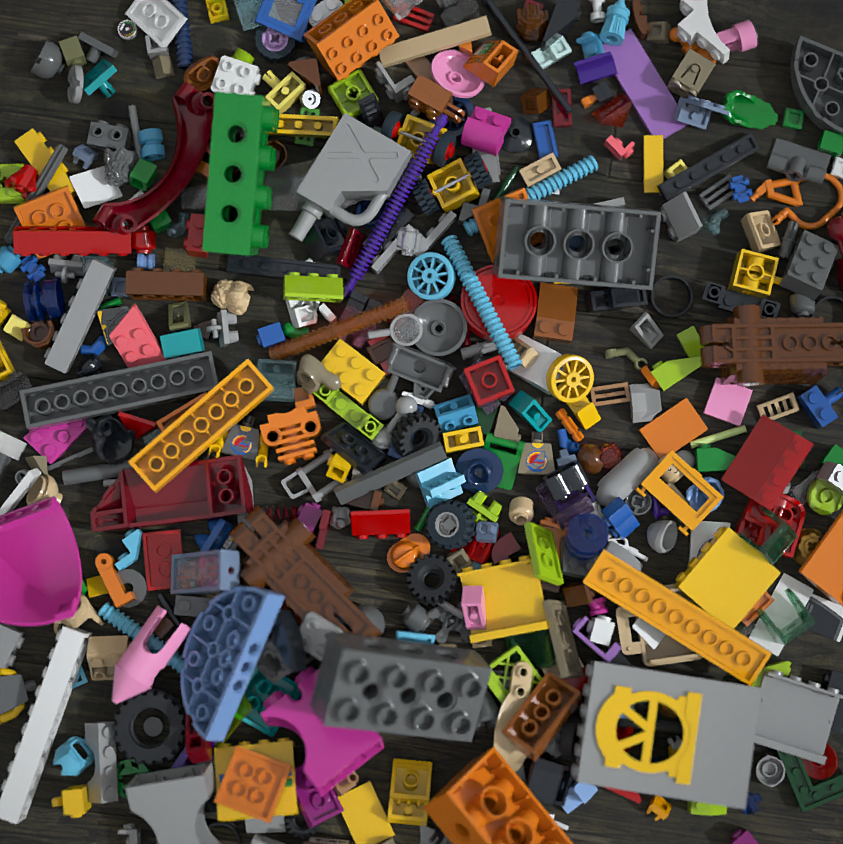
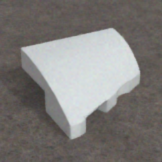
[286,300,320,329]

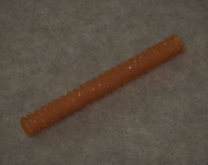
[268,296,410,363]

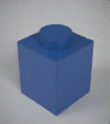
[256,322,287,350]

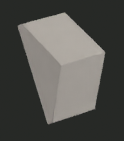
[629,312,664,349]

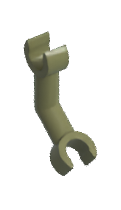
[605,347,648,371]

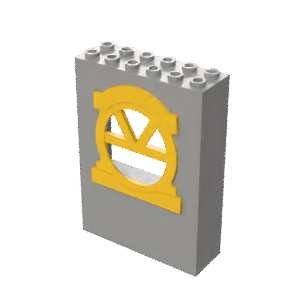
[571,661,761,809]

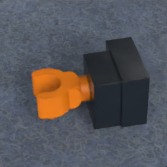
[581,81,613,109]

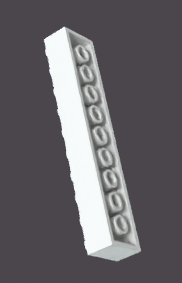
[0,626,93,824]

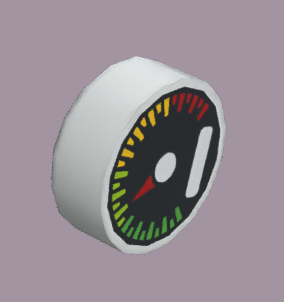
[118,20,138,40]

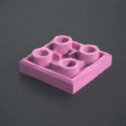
[703,377,753,427]

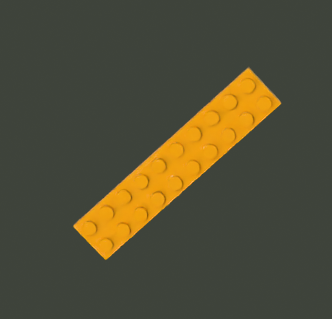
[583,548,772,686]

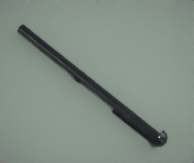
[481,0,573,114]

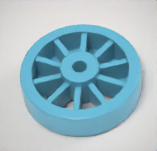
[407,252,456,301]

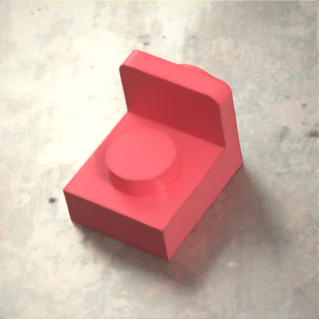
[604,135,635,161]

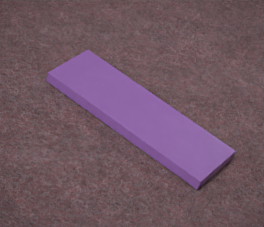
[603,29,688,139]

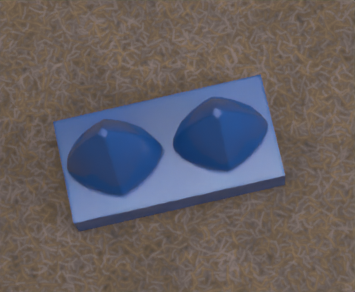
[195,518,234,552]

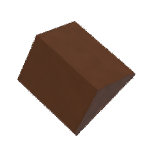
[288,58,322,97]

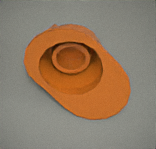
[387,534,430,573]

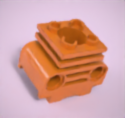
[259,406,322,465]

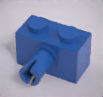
[796,385,843,429]

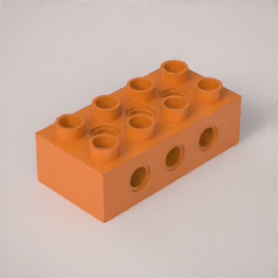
[423,747,573,844]

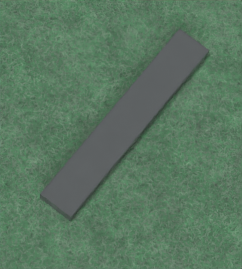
[333,441,447,505]

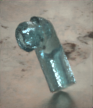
[707,208,729,235]

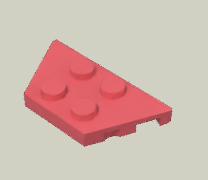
[109,303,168,367]

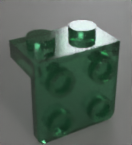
[505,629,556,673]

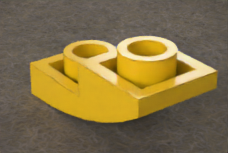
[205,0,229,24]

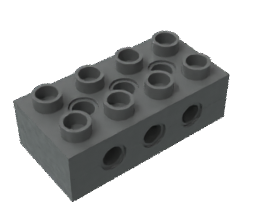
[493,196,661,290]
[310,631,492,742]

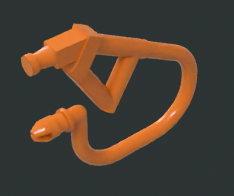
[749,173,843,230]

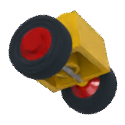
[380,111,456,167]

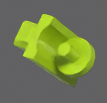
[467,490,503,523]

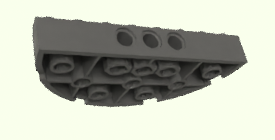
[790,36,843,135]

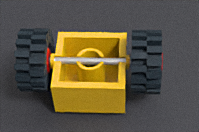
[411,151,493,216]

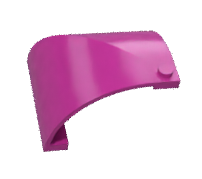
[0,496,82,626]

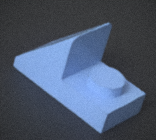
[562,782,598,814]

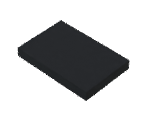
[321,420,388,475]

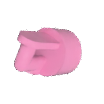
[717,20,758,52]

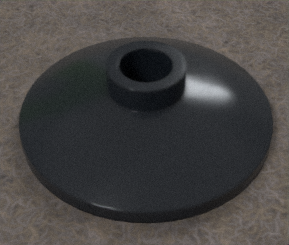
[501,116,534,153]

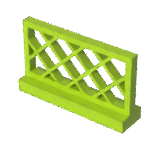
[488,644,542,703]

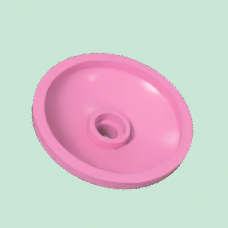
[431,50,485,98]

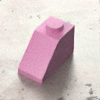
[461,585,486,630]

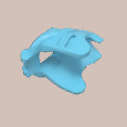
[53,736,94,777]

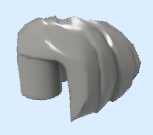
[329,506,351,530]

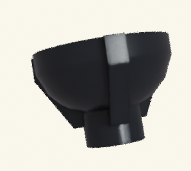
[76,353,104,378]

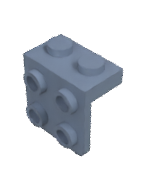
[673,96,730,130]

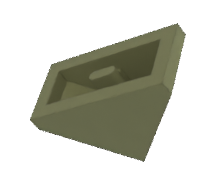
[168,301,192,333]

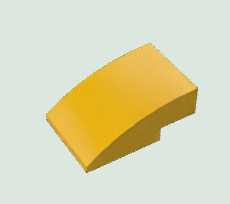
[387,758,432,826]

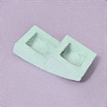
[532,36,572,69]

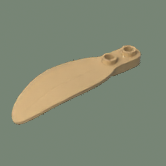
[494,661,533,772]

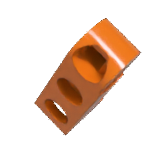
[95,553,137,608]

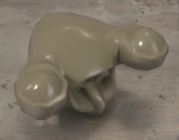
[296,354,341,395]

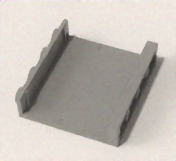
[754,669,843,765]

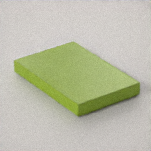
[524,522,564,586]

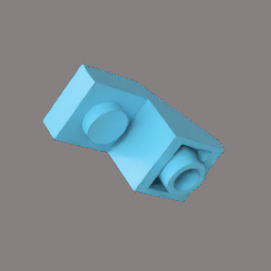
[115,528,143,571]

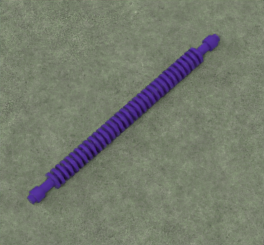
[343,113,448,298]

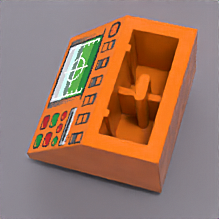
[463,40,518,87]

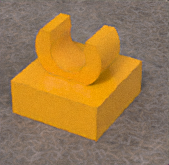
[646,795,672,821]

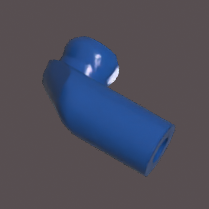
[81,336,107,355]

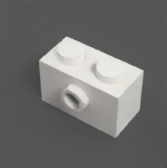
[586,615,615,646]

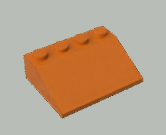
[799,510,843,607]

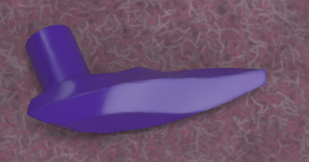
[650,493,670,519]

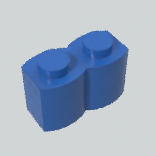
[601,497,640,540]

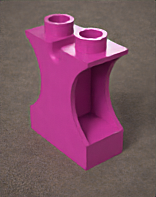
[261,666,384,797]

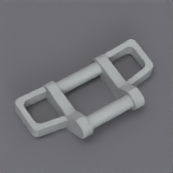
[281,449,349,503]

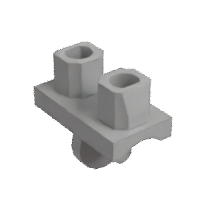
[48,254,86,283]
[206,310,239,347]

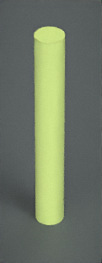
[689,425,747,449]

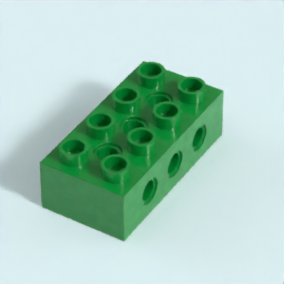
[202,91,280,256]

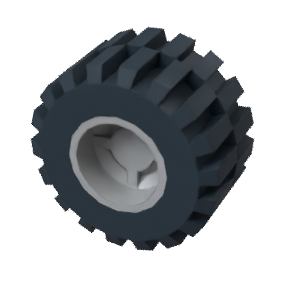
[425,500,477,549]

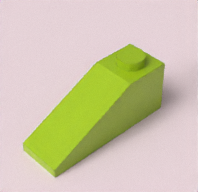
[651,356,701,391]

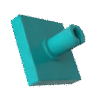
[83,58,118,98]

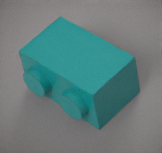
[160,328,205,359]

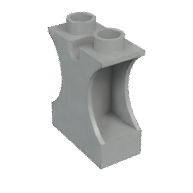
[126,762,223,844]

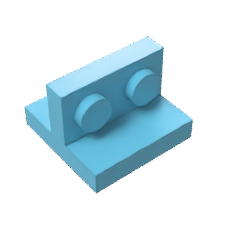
[415,457,466,508]

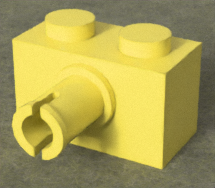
[262,70,307,114]

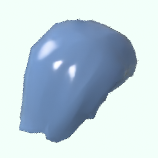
[686,477,724,512]

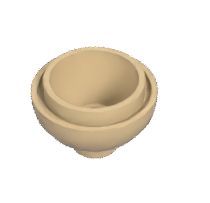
[26,474,63,505]

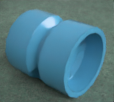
[137,128,166,161]

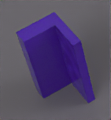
[574,51,618,85]

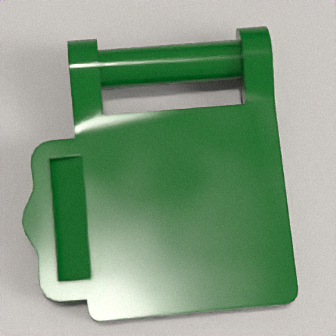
[483,432,525,490]

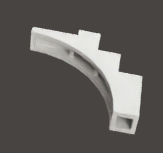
[677,0,730,64]

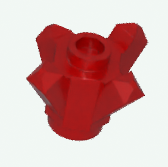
[4,164,38,200]

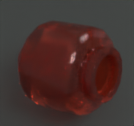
[598,441,623,469]

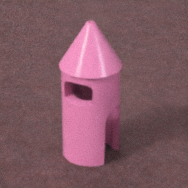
[112,606,191,704]

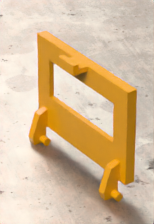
[635,450,723,536]

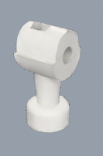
[589,0,605,23]

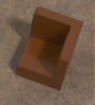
[520,88,551,115]

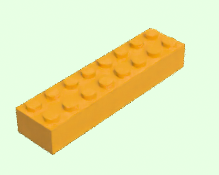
[129,359,274,493]

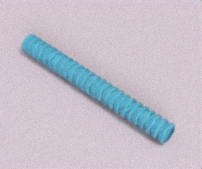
[463,155,598,236]
[441,235,523,370]
[98,602,185,673]

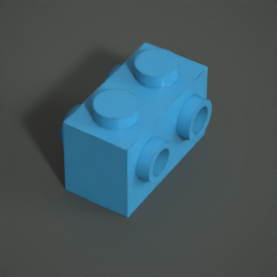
[433,394,479,433]

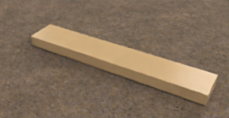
[379,16,492,68]

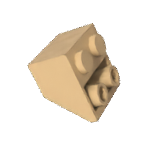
[86,635,130,681]

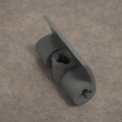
[766,138,831,186]

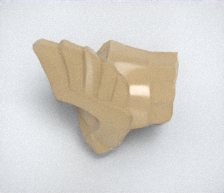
[54,594,105,634]

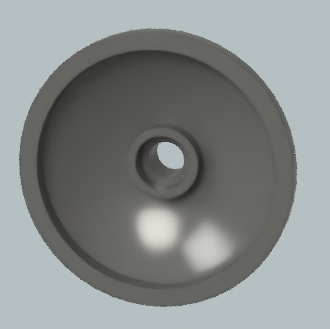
[410,299,467,356]

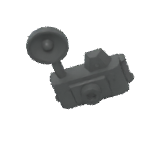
[368,343,457,421]

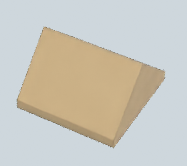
[741,210,781,253]

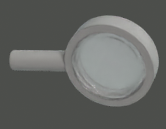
[368,312,423,346]

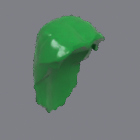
[721,90,778,130]

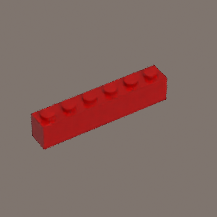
[13,226,132,256]

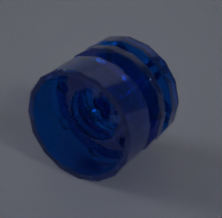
[23,278,65,322]
[564,513,609,561]

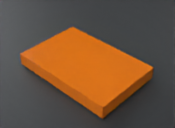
[639,398,708,459]

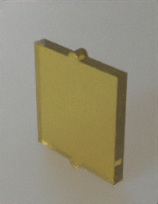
[163,247,196,272]

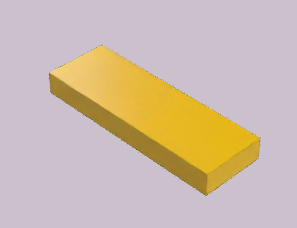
[643,135,663,193]

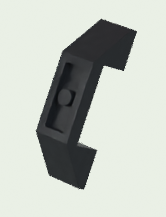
[701,281,781,318]

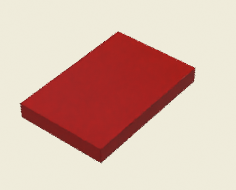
[142,529,183,591]

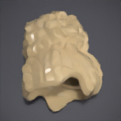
[211,279,254,315]

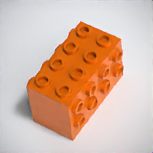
[303,0,399,81]

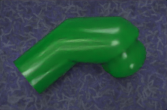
[282,323,311,340]

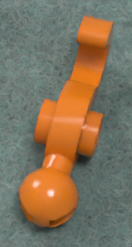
[670,27,716,63]

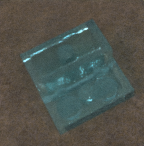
[257,359,297,402]

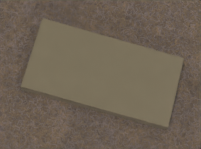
[542,600,583,678]

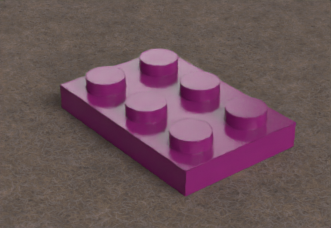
[295,764,344,828]

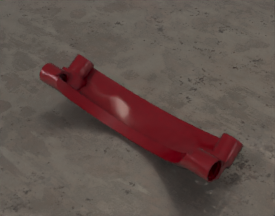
[92,82,215,235]

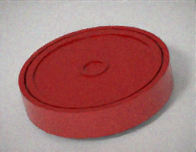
[460,265,537,341]

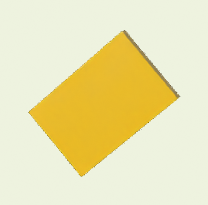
[337,781,395,844]

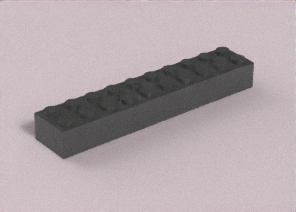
[19,351,219,431]

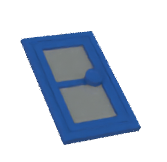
[255,0,316,42]

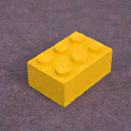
[321,339,386,406]

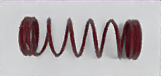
[254,506,297,521]

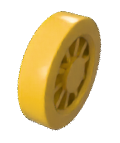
[546,354,594,403]

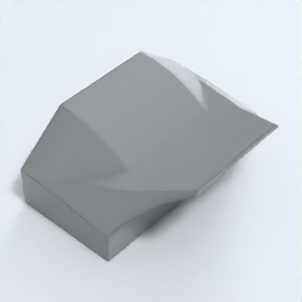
[628,383,662,423]

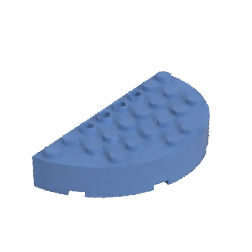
[181,586,285,742]

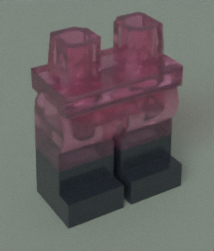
[336,290,386,349]

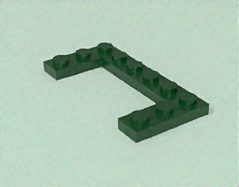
[775,680,843,812]

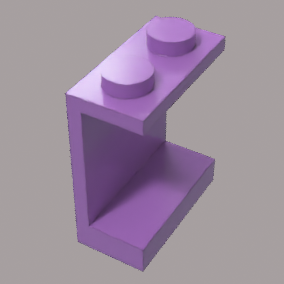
[573,616,622,664]

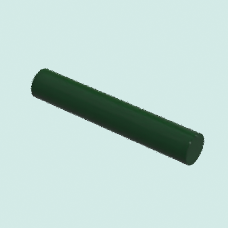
[491,165,521,201]

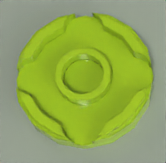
[806,479,843,515]

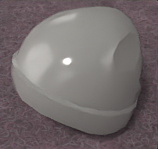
[647,520,678,553]

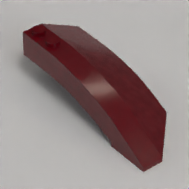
[90,455,253,532]

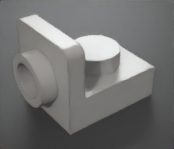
[118,823,141,844]

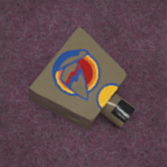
[517,432,555,475]

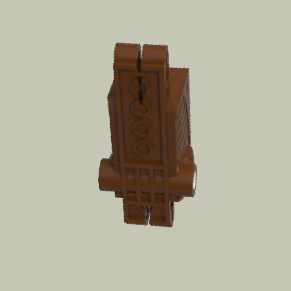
[699,305,843,387]
[229,506,382,637]

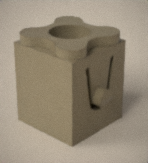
[667,49,716,99]

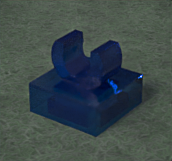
[742,792,762,815]

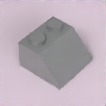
[660,191,703,242]

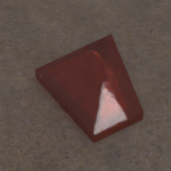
[591,93,632,128]

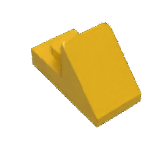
[566,397,601,430]

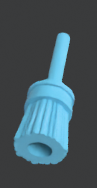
[599,0,630,46]

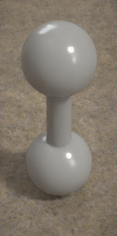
[371,396,417,450]

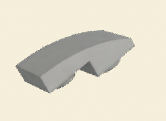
[605,541,643,571]

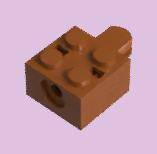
[408,74,465,124]

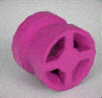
[587,597,609,616]

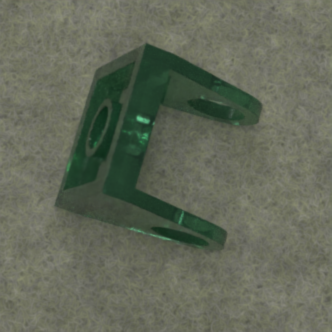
[738,506,798,566]
[756,588,817,645]

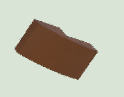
[630,0,650,40]

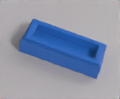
[532,120,558,159]

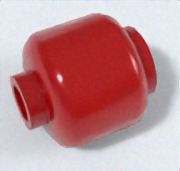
[131,226,156,253]

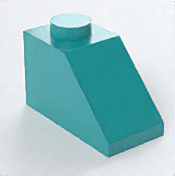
[509,390,552,432]

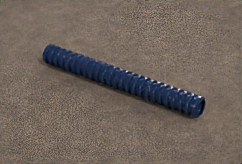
[170,0,193,70]

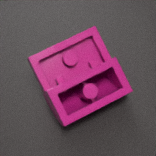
[461,106,511,156]

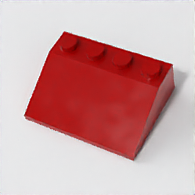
[721,415,814,511]

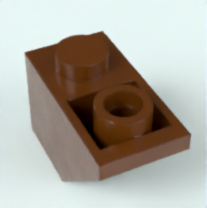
[560,580,595,607]

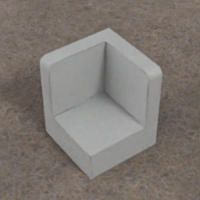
[145,35,169,60]

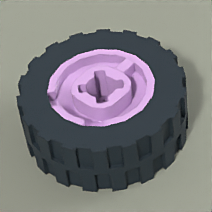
[254,19,297,63]

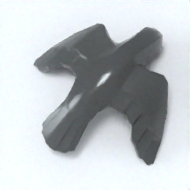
[426,601,470,644]

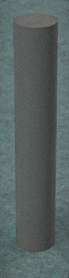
[62,459,133,486]

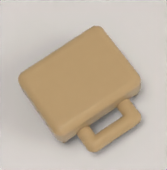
[616,584,702,667]

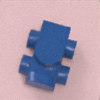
[729,175,753,204]
[20,255,46,282]

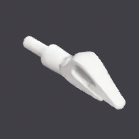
[402,391,436,409]
[605,537,648,562]

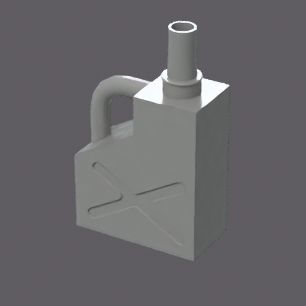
[289,113,413,242]

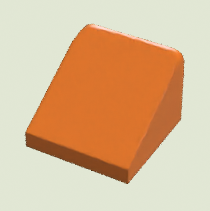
[459,42,472,56]

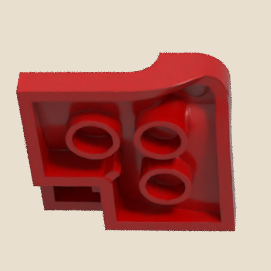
[734,494,805,559]

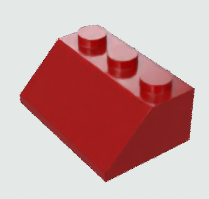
[351,509,410,540]

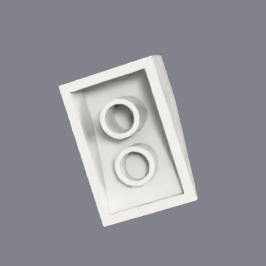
[503,334,569,395]

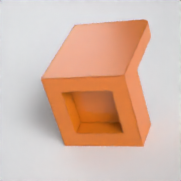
[293,387,316,409]

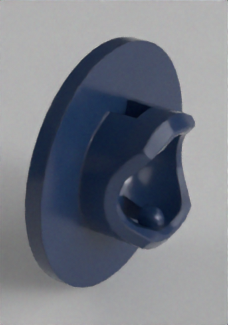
[455,448,503,493]

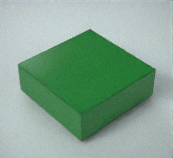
[782,107,805,131]

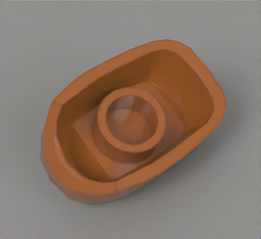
[183,55,220,92]

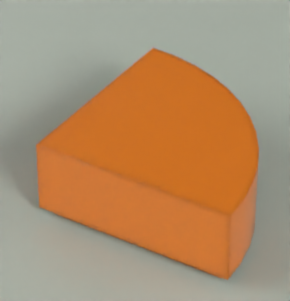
[641,366,661,389]

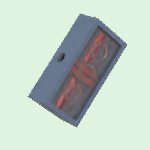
[171,549,240,595]

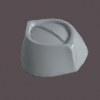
[756,754,785,787]

